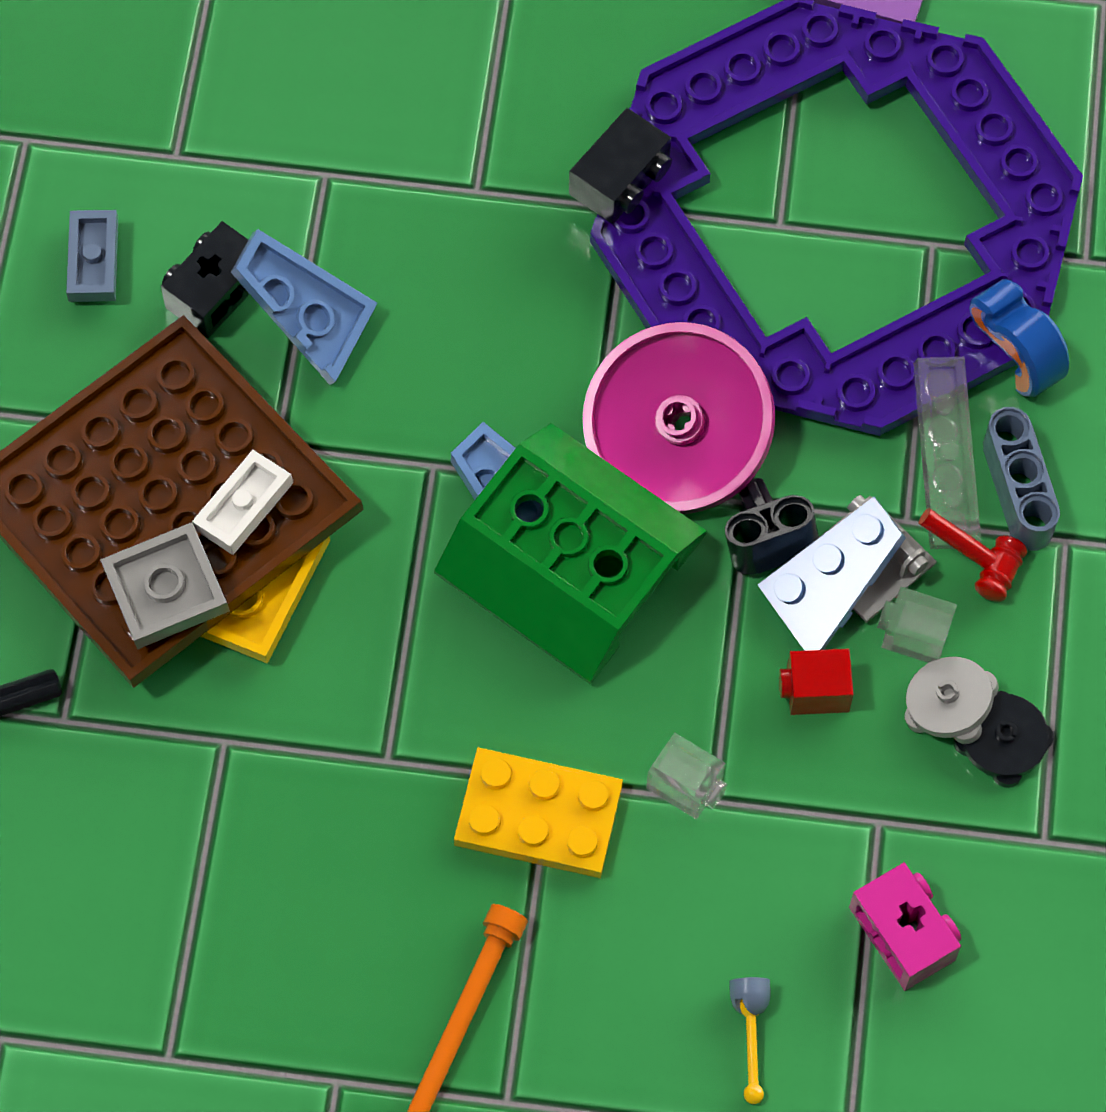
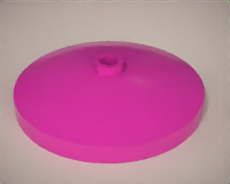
[583,322,775,514]

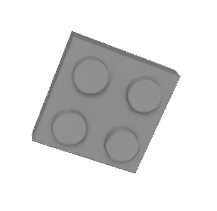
[100,522,230,649]

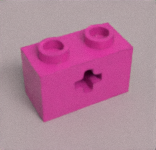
[849,862,961,991]

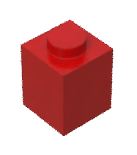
[779,649,854,715]

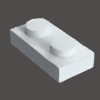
[192,450,293,555]

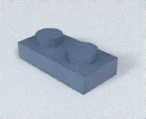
[66,210,118,302]

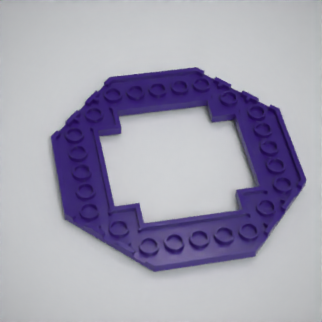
[590,0,1083,436]

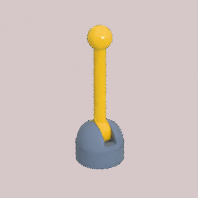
[729,977,771,1104]

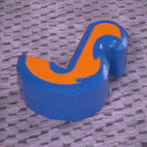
[969,279,1070,397]

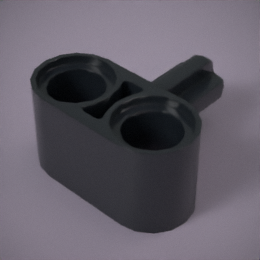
[725,478,819,575]

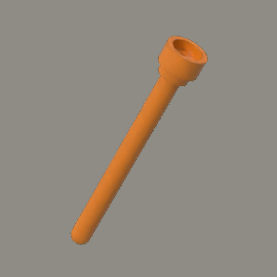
[407,904,528,1112]

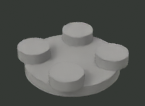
[905,657,999,744]

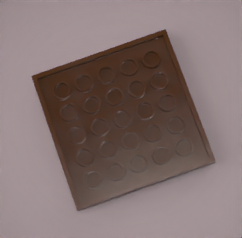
[0,315,364,688]

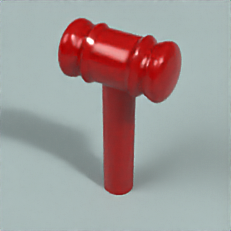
[918,508,1028,602]

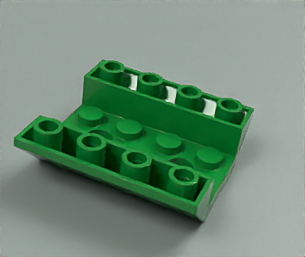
[434,423,707,685]

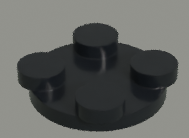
[953,691,1054,788]

